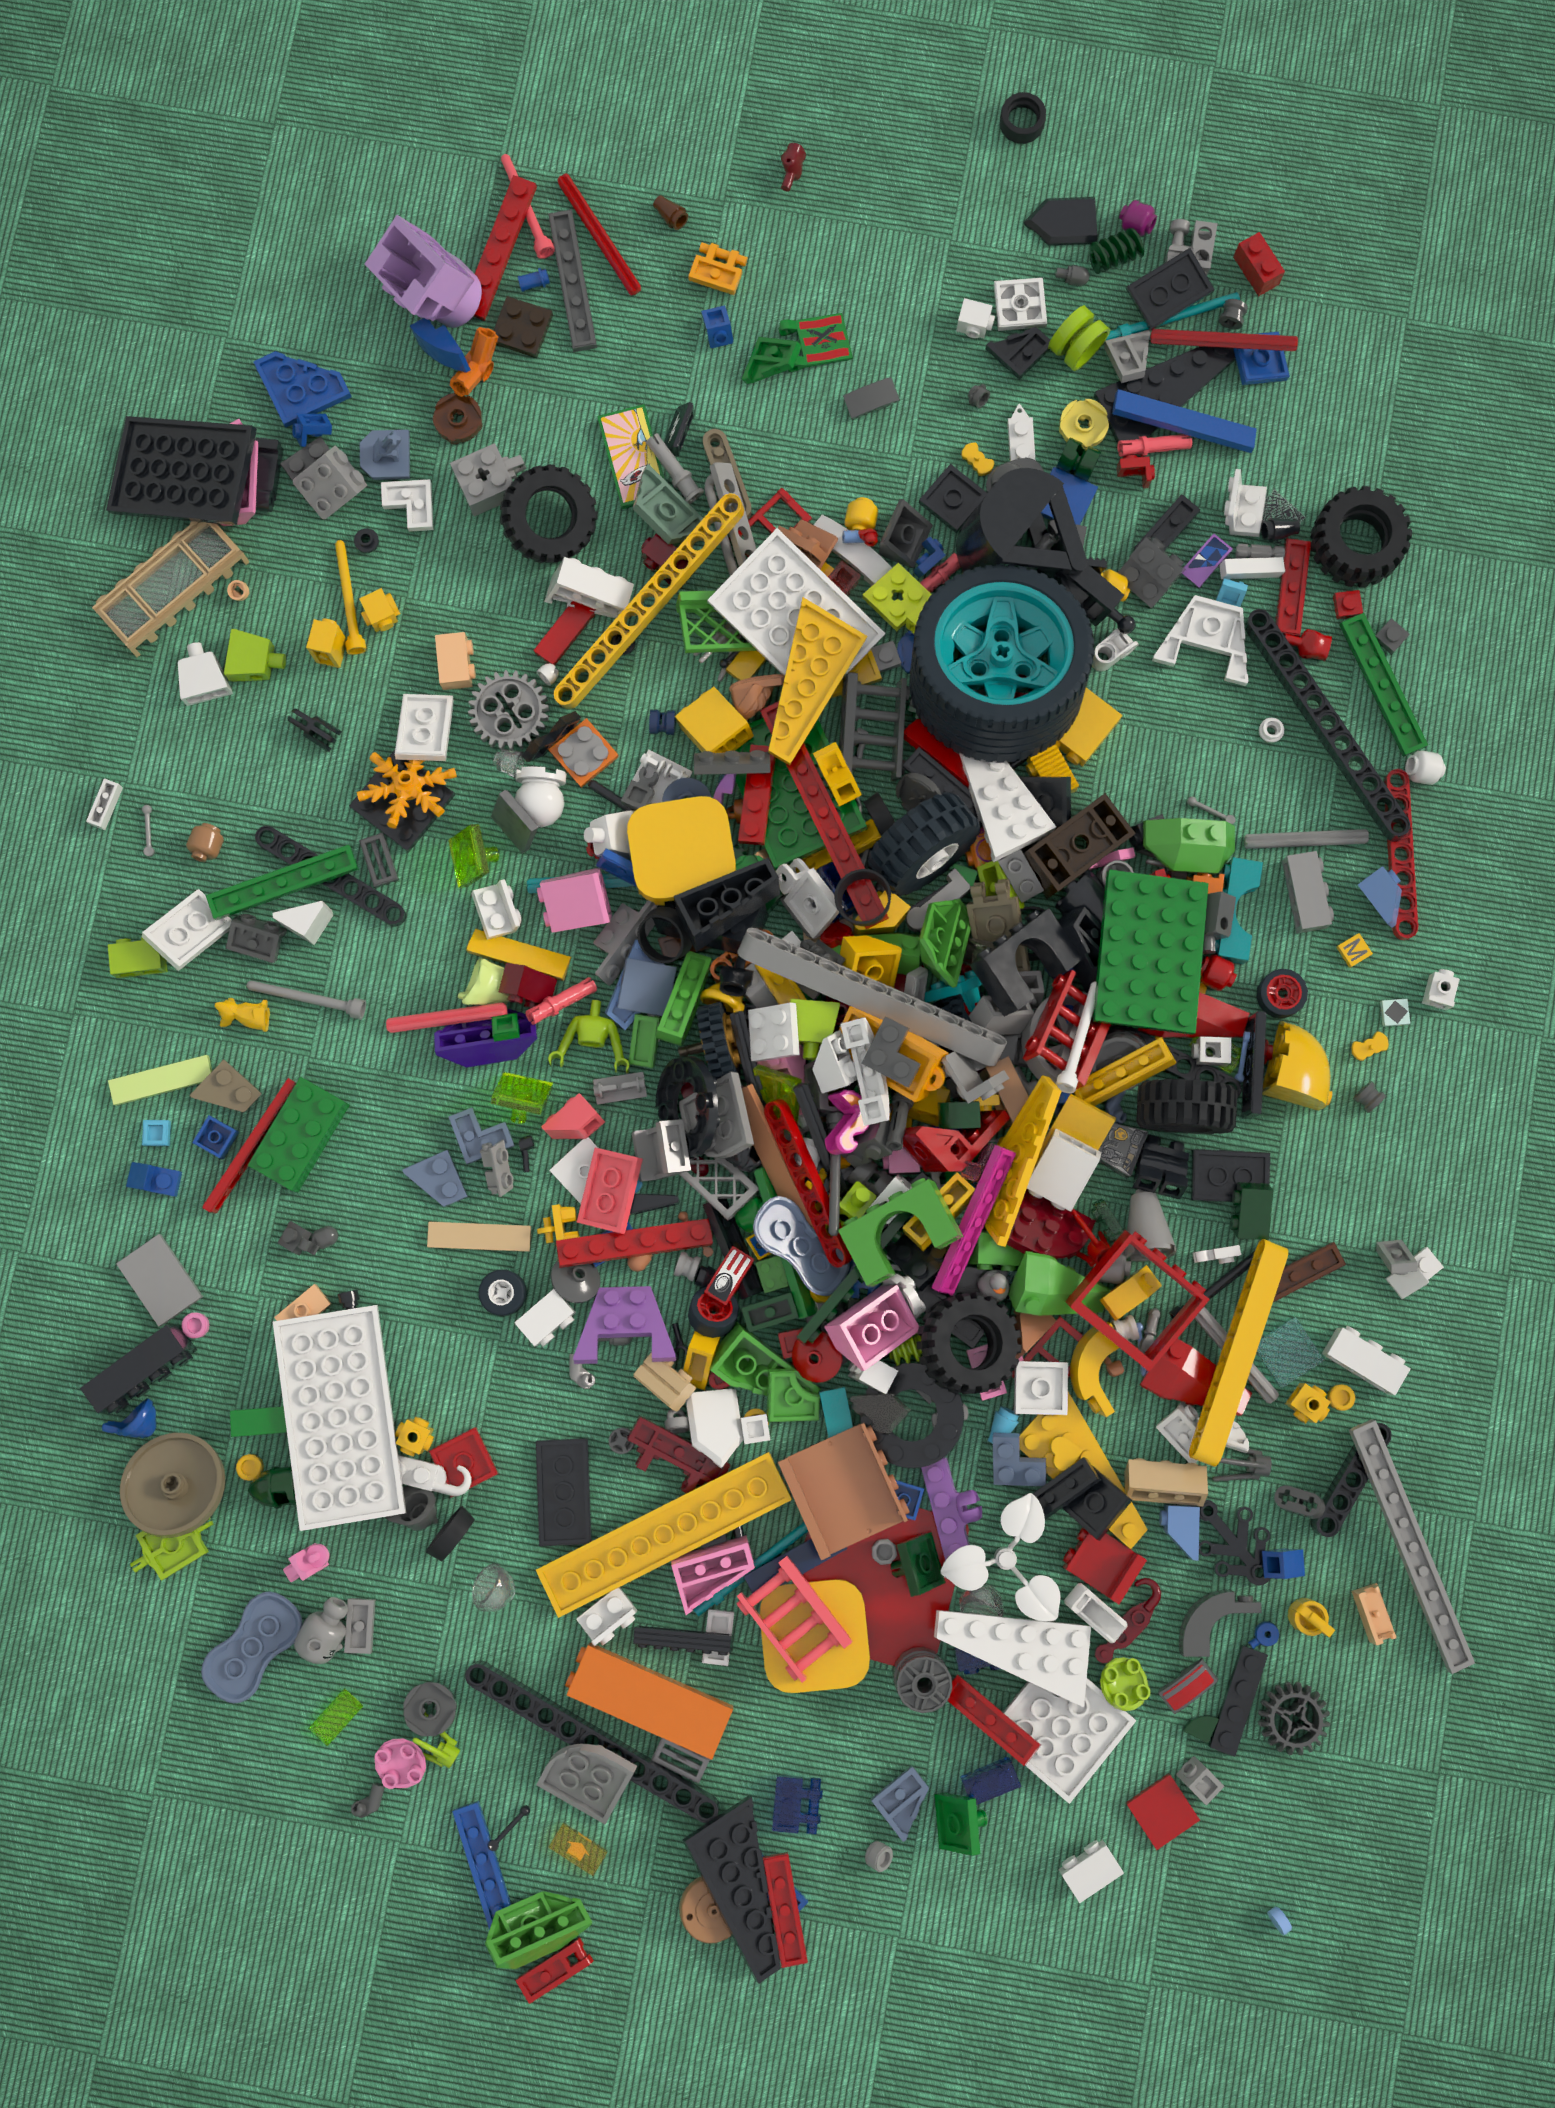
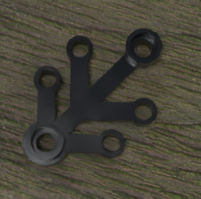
[1198,1500,1270,1586]

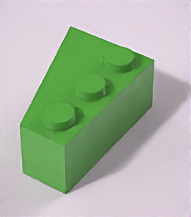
[967,1233,1024,1272]

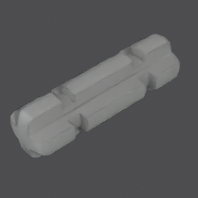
[1235,544,1285,559]

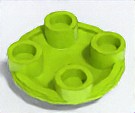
[1100,1657,1151,1711]

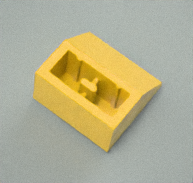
[853,890,911,935]

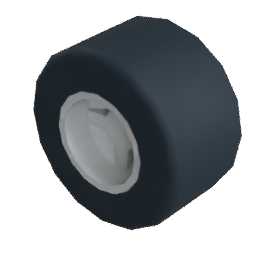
[478,1270,527,1316]

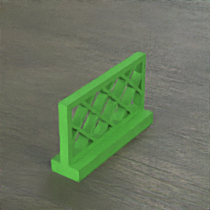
[676,590,757,653]

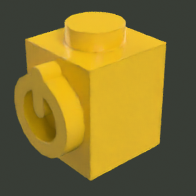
[359,588,400,632]

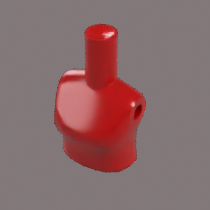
[1284,629,1332,662]

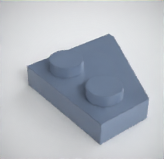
[871,1765,929,1842]

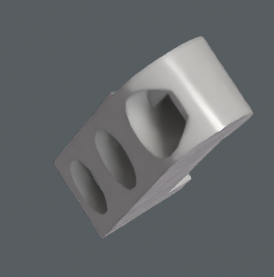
[906,869,971,932]

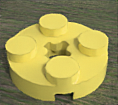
[1059,399,1109,448]

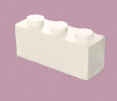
[1322,1326,1410,1395]

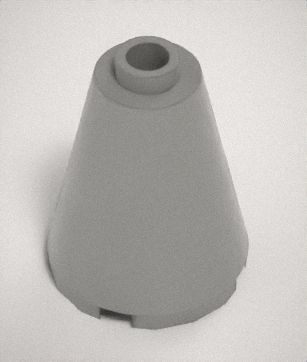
[1124,1189,1177,1262]

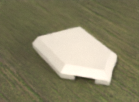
[686,1388,744,1468]

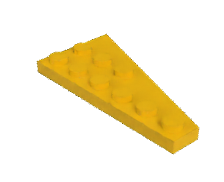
[768,597,868,766]
[975,1075,1062,1247]
[1019,1392,1148,1549]

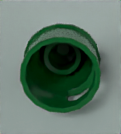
[248,1466,296,1509]

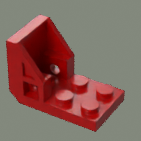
[903,1110,1010,1172]

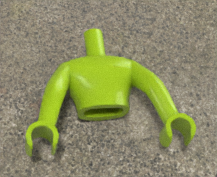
[548,1000,630,1074]

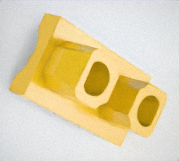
[537,1204,580,1243]

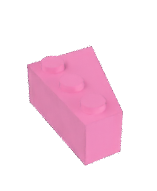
[671,1535,755,1615]

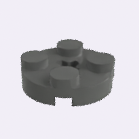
[403,1682,457,1736]

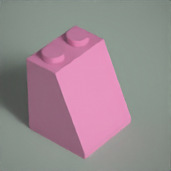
[537,867,612,933]

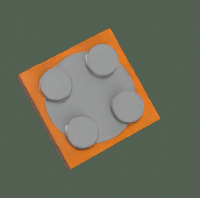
[548,718,619,788]

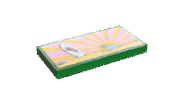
[597,404,665,509]

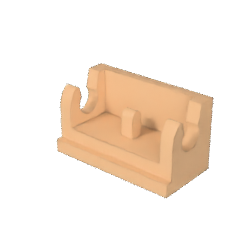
[1351,1583,1396,1645]

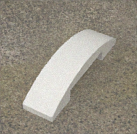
[814,515,892,586]
[841,1018,889,1126]

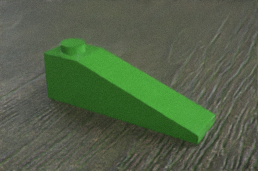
[1008,1251,1111,1316]
[710,1322,821,1396]

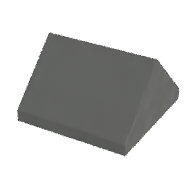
[879,499,933,568]

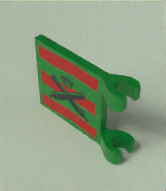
[778,313,853,372]

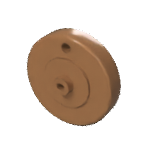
[679,1877,731,1944]

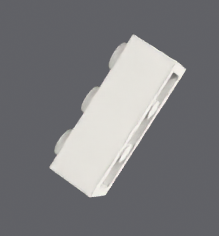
[86,779,123,830]

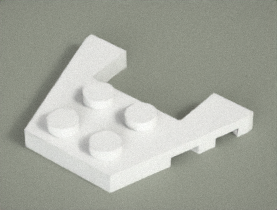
[1152,595,1248,686]

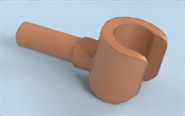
[1104,1356,1124,1377]

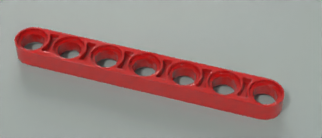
[1384,769,1418,940]
[764,1099,852,1268]

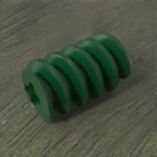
[1089,228,1145,274]

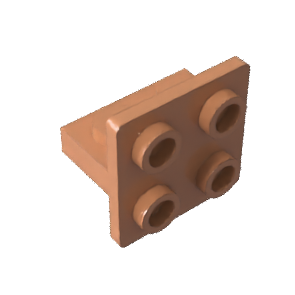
[778,520,838,569]

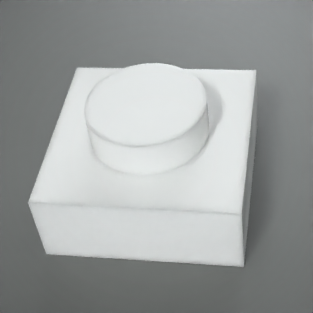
[741,1414,770,1444]

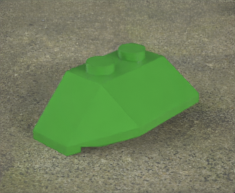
[1143,818,1235,874]
[919,899,971,988]
[485,1891,592,1969]

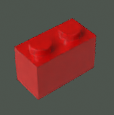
[1233,232,1285,297]

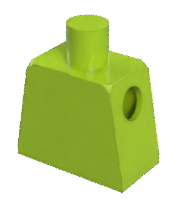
[224,629,286,682]
[789,999,840,1060]
[825,1181,877,1231]

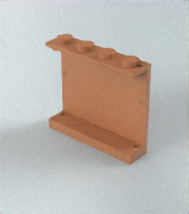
[778,1422,910,1560]

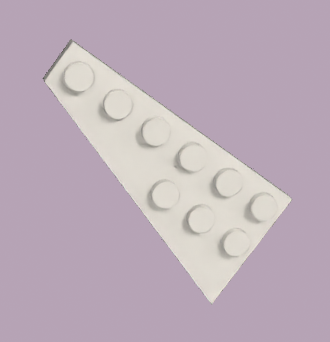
[959,753,1056,862]
[934,1610,1091,1707]

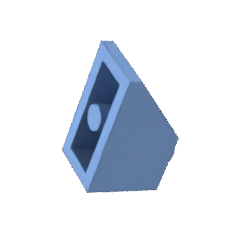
[1358,866,1402,928]
[1159,1504,1200,1561]

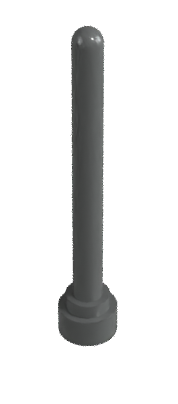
[826,1112,844,1236]

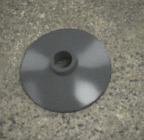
[551,1260,600,1303]

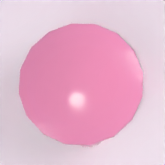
[374,1738,426,1789]

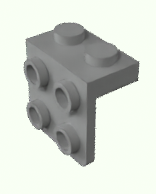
[293,445,367,519]
[942,1051,1010,1104]

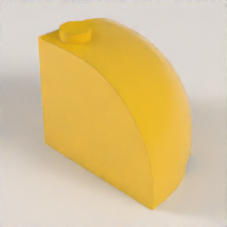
[1262,1021,1332,1111]

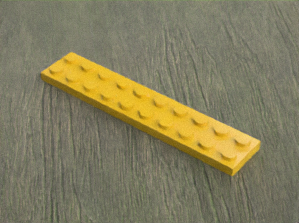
[536,1452,792,1618]

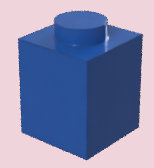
[1262,1548,1305,1579]

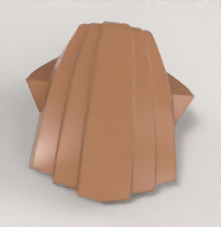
[729,674,785,720]

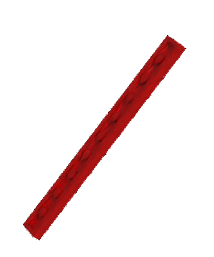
[760,701,889,929]

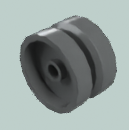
[1092,1028,1146,1091]

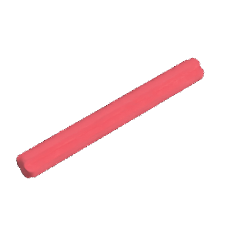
[386,1002,507,1033]

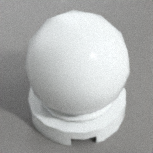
[515,766,566,828]

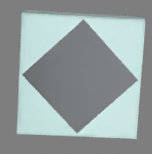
[1380,999,1410,1027]

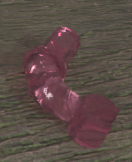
[961,1142,996,1183]

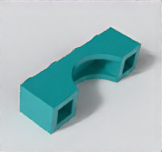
[1215,857,1263,965]

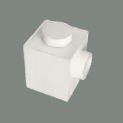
[956,298,995,339]

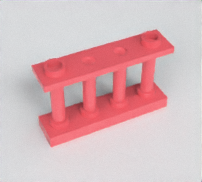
[736,1555,853,1683]

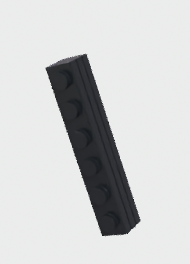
[633,1626,734,1655]

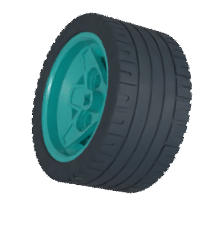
[909,564,1094,763]

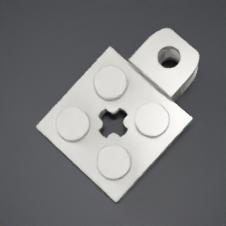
[776,858,844,939]

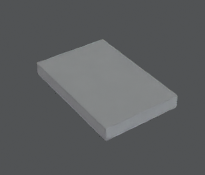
[116,1234,203,1327]

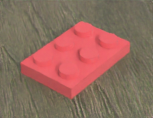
[577,1147,643,1234]

